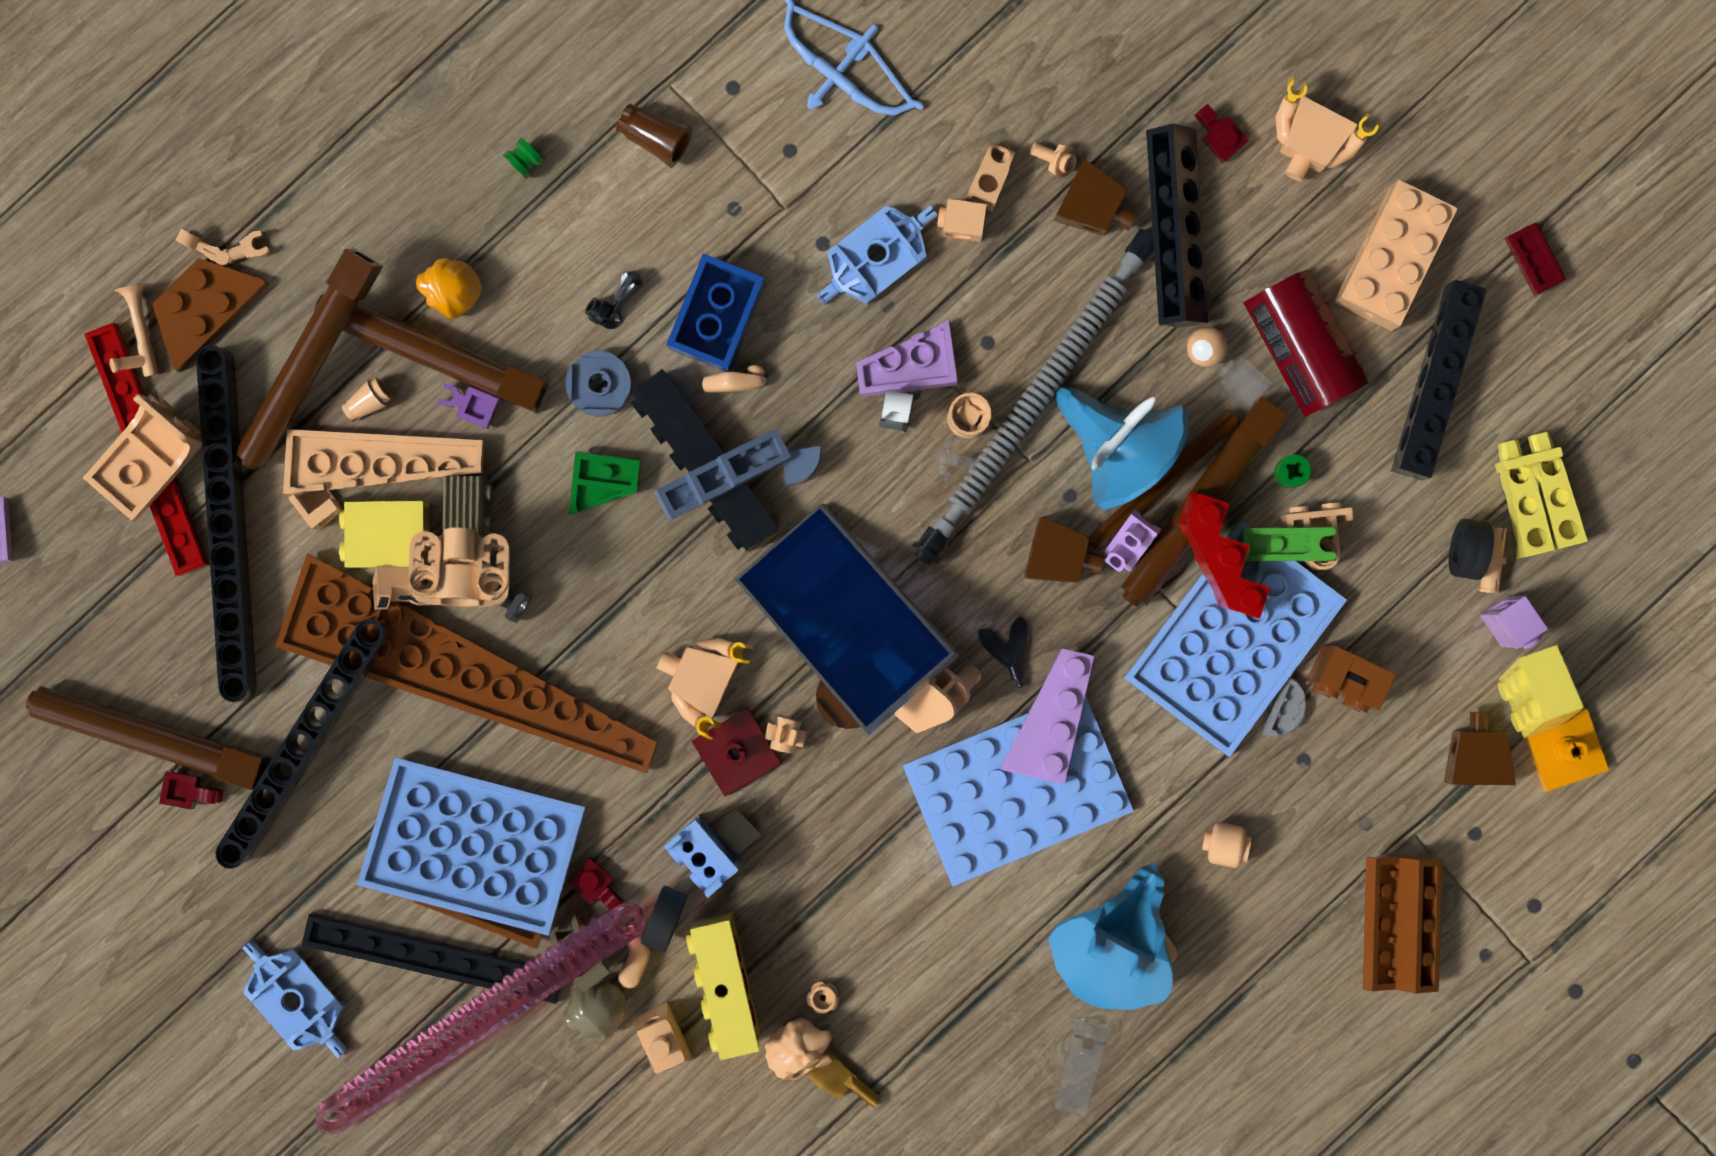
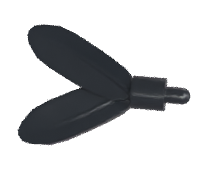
[978,617,1027,688]

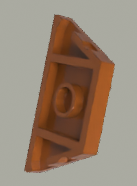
[152,258,269,372]

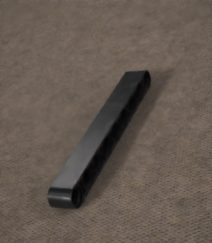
[215,616,392,869]

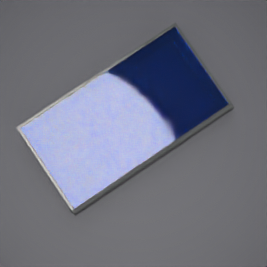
[735,503,959,735]

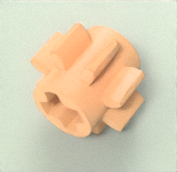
[765,716,807,754]

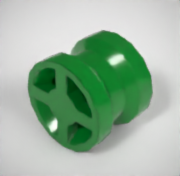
[503,137,544,179]
[1274,455,1311,488]

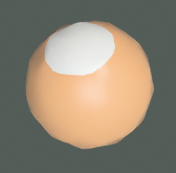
[1187,327,1228,367]

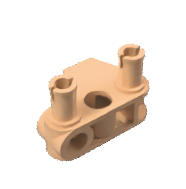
[874,625,981,733]

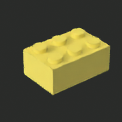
[1498,645,1584,738]

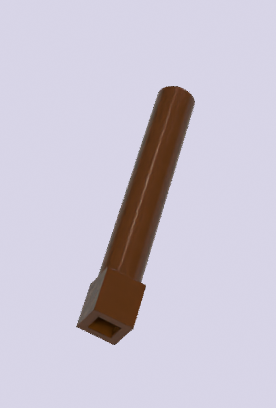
[235,249,383,470]
[314,294,549,414]
[1121,396,1288,608]
[26,686,270,790]

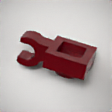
[1194,103,1249,164]
[159,771,224,810]
[567,857,625,913]

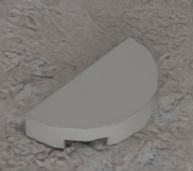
[1261,676,1307,737]

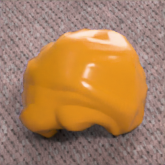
[416,258,482,319]

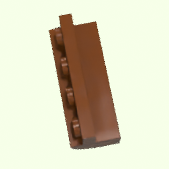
[1363,855,1442,994]

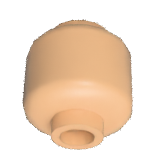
[1202,822,1252,868]

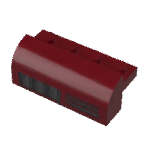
[1243,269,1369,417]

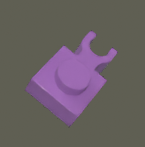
[437,383,500,430]

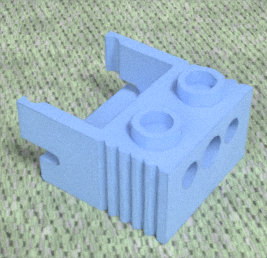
[664,814,742,898]

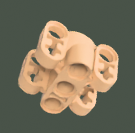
[408,528,510,607]

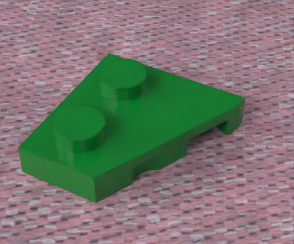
[568,451,642,514]

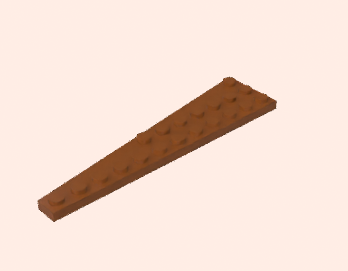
[275,553,658,773]

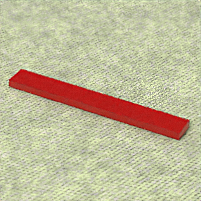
[84,322,209,577]

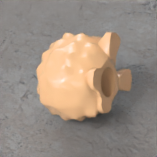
[765,1018,832,1081]

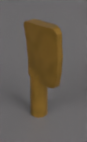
[806,1047,881,1108]

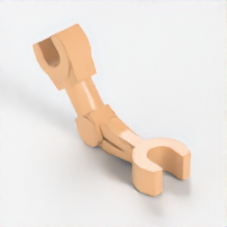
[175,229,271,267]

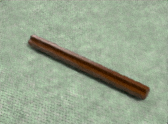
[1089,410,1240,551]

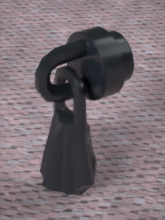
[585,271,644,329]

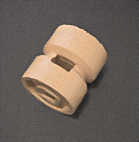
[947,393,991,439]

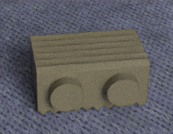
[443,476,493,538]

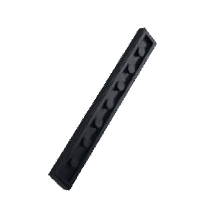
[301,912,565,1004]

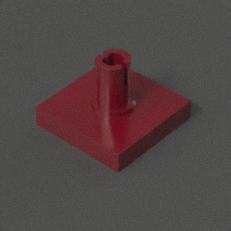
[692,707,781,797]

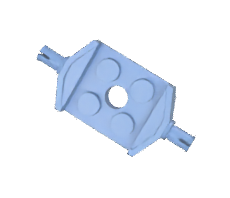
[816,205,938,305]
[242,939,348,1058]

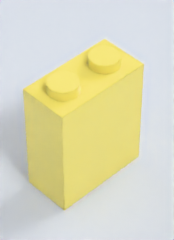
[339,501,430,568]

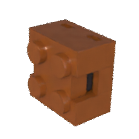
[1306,645,1396,713]

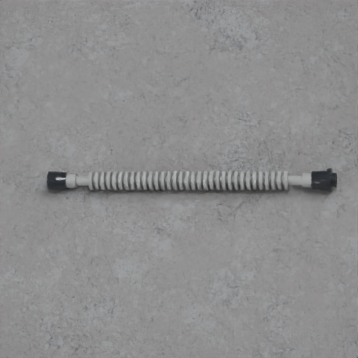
[912,229,1154,565]

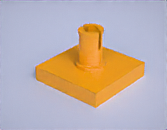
[1525,708,1609,792]

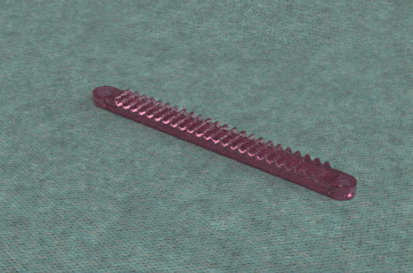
[316,903,646,1135]

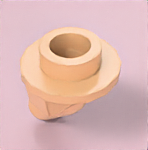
[1030,142,1077,177]

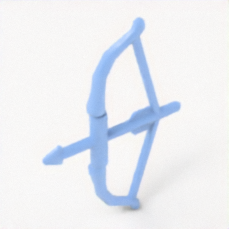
[784,0,924,116]

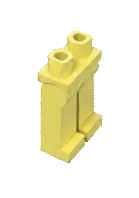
[1495,432,1588,559]

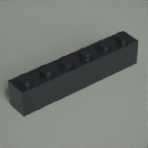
[631,369,779,552]

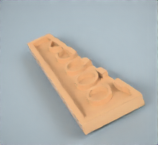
[283,429,485,495]

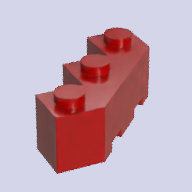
[1178,492,1271,619]

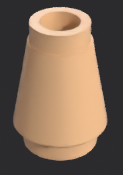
[342,377,393,422]

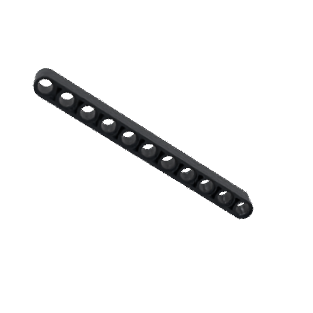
[196,345,257,702]

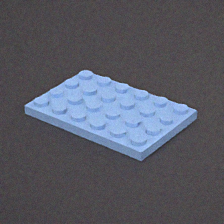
[1123,521,1347,757]
[902,695,1134,887]
[357,758,586,936]

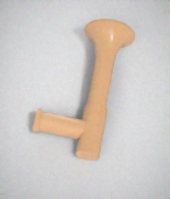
[110,284,159,377]

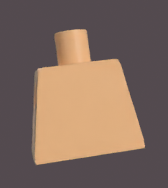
[637,1002,693,1075]

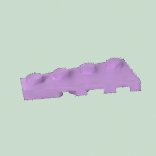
[1000,648,1094,785]

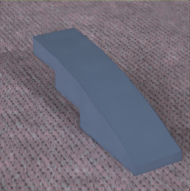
[654,429,791,521]

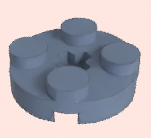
[565,350,632,417]

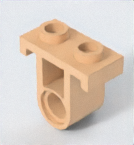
[1280,502,1353,571]

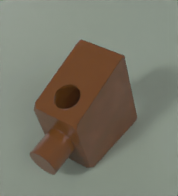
[1054,159,1137,236]
[1023,517,1104,583]
[1444,711,1515,785]

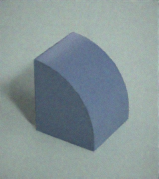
[783,446,821,487]

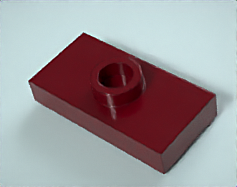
[1504,222,1566,296]

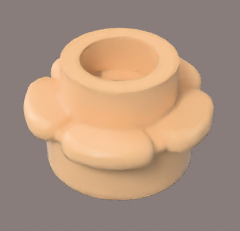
[807,982,839,1014]

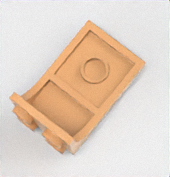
[83,394,202,521]

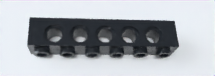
[1146,124,1209,327]
[1391,280,1487,481]

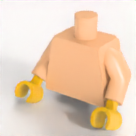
[1275,76,1380,181]
[656,638,753,740]

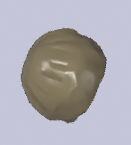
[563,980,626,1038]

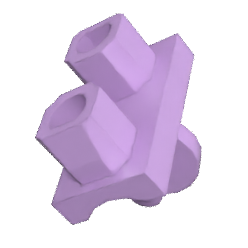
[1104,510,1161,572]

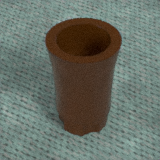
[616,104,692,168]

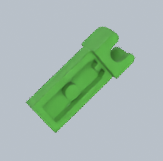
[1244,527,1336,561]

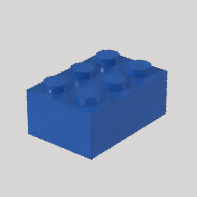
[666,253,766,372]

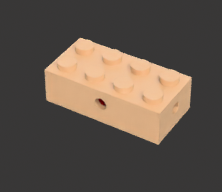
[1333,179,1458,331]

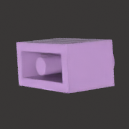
[1480,596,1548,649]

